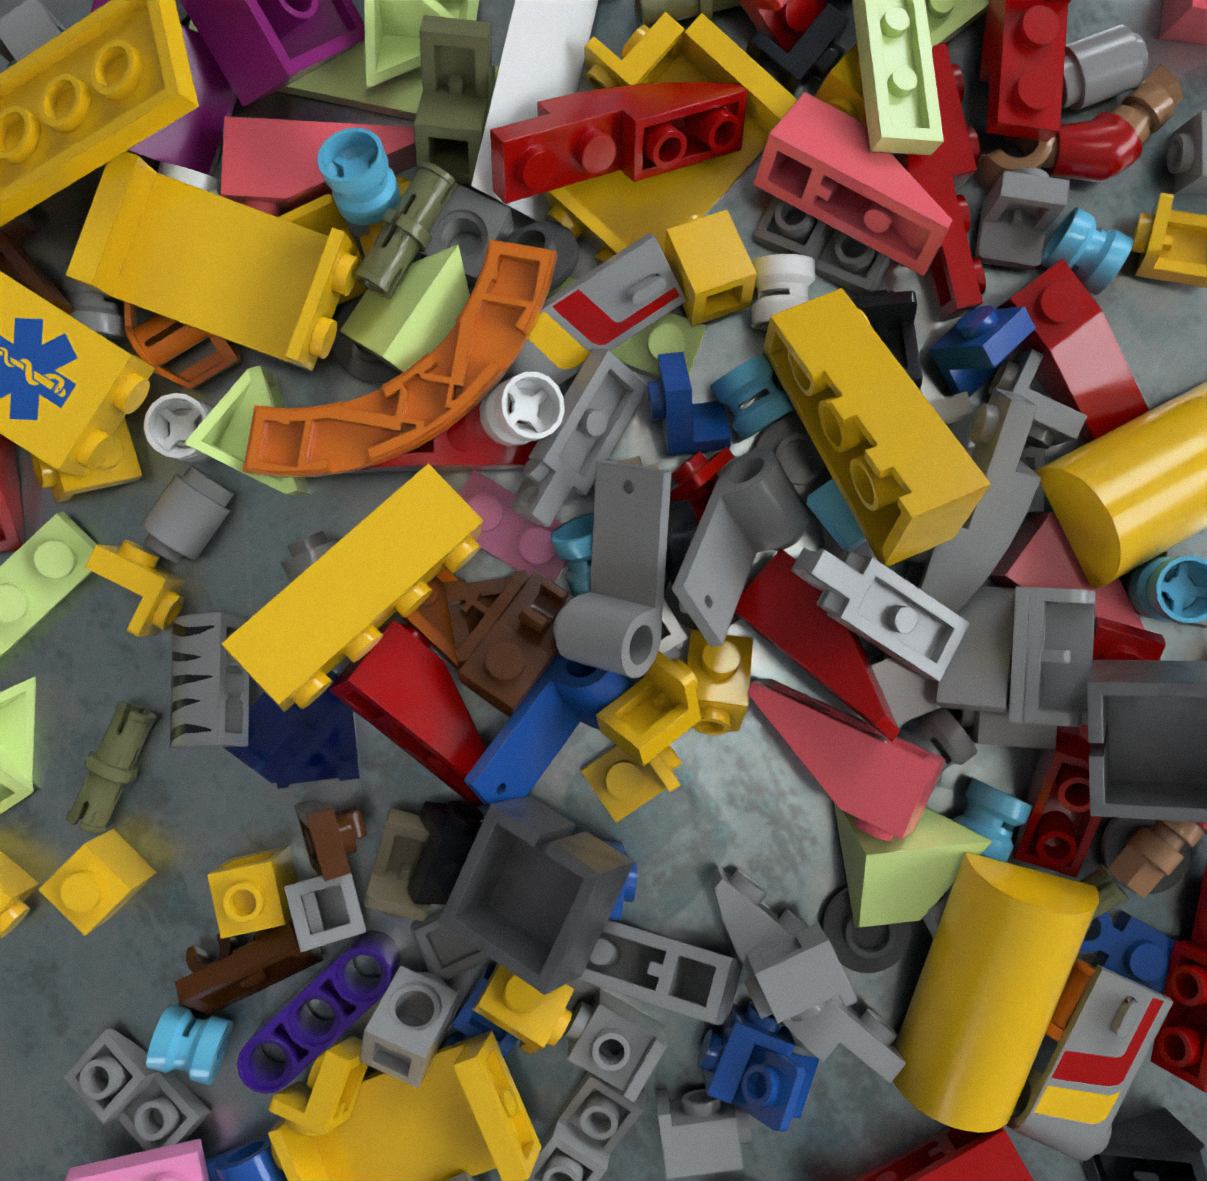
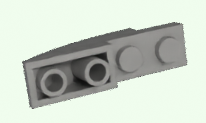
[905,388,1041,613]
[709,865,906,1083]

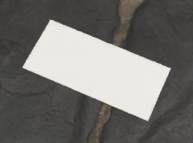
[471,0,598,222]

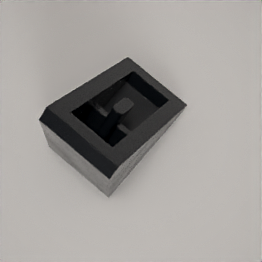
[1083,1108,1207,1181]

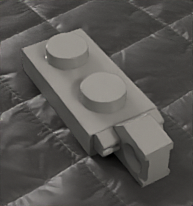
[510,348,648,527]
[791,547,970,682]

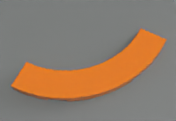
[243,239,558,478]

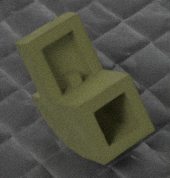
[414,15,495,185]

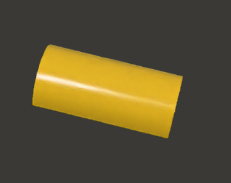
[1034,381,1207,589]
[893,852,1099,1132]

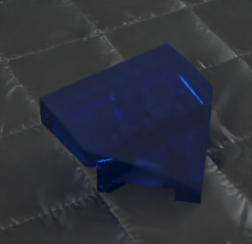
[223,668,360,789]

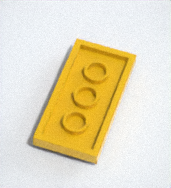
[0,0,199,227]

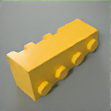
[763,288,991,567]

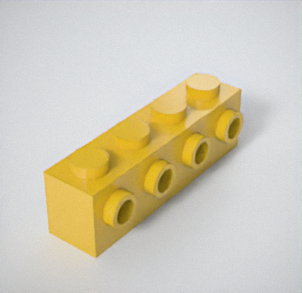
[221,463,483,712]

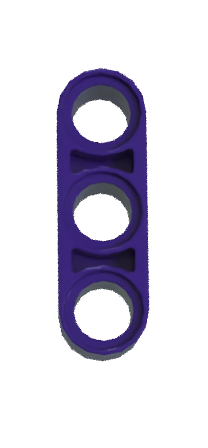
[237,930,400,1094]

